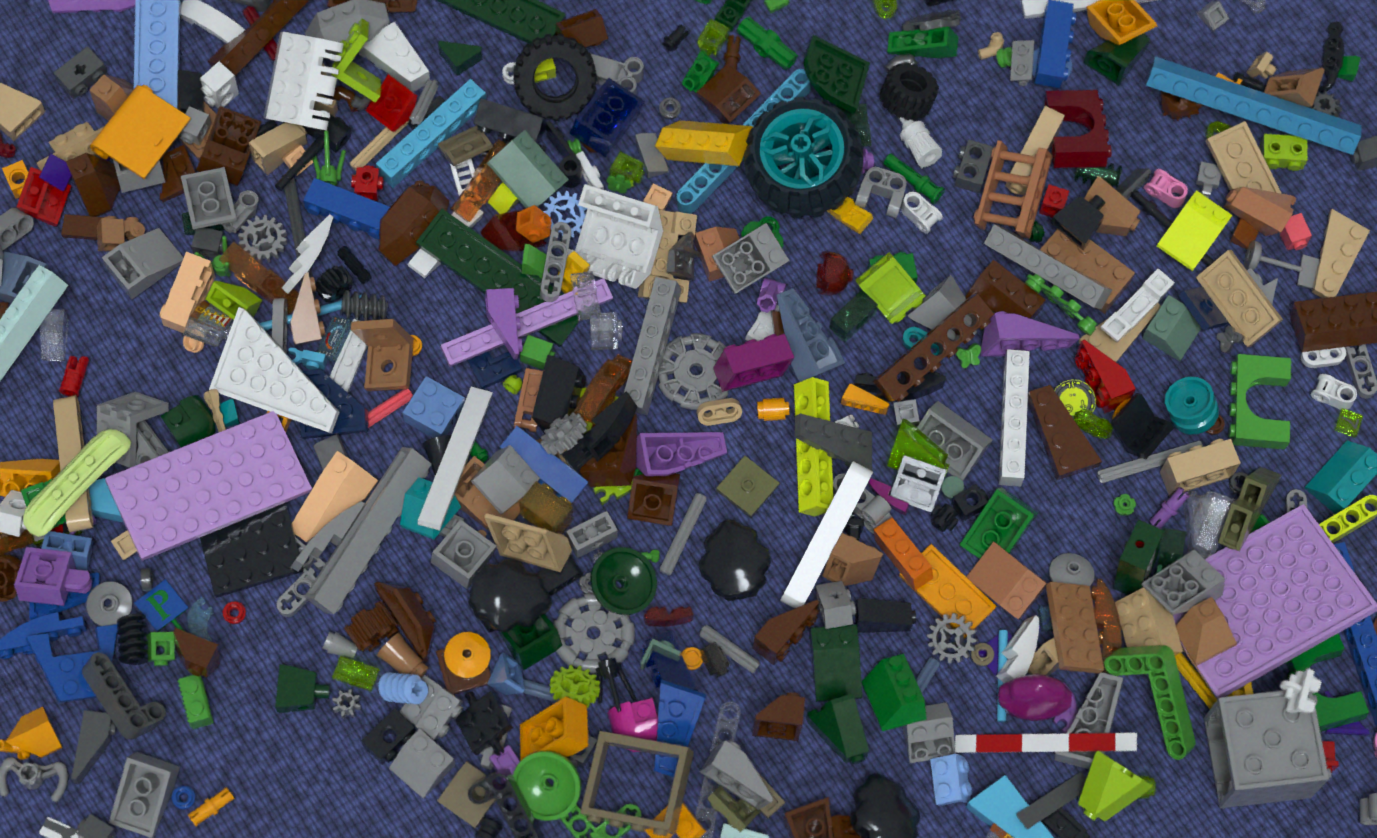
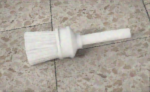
[899,117,942,168]

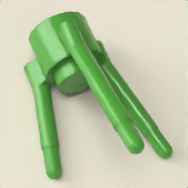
[313,130,346,186]
[194,236,232,277]

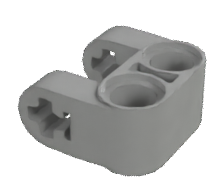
[855,167,906,219]

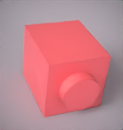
[1279,213,1312,251]

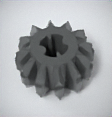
[1308,90,1342,118]

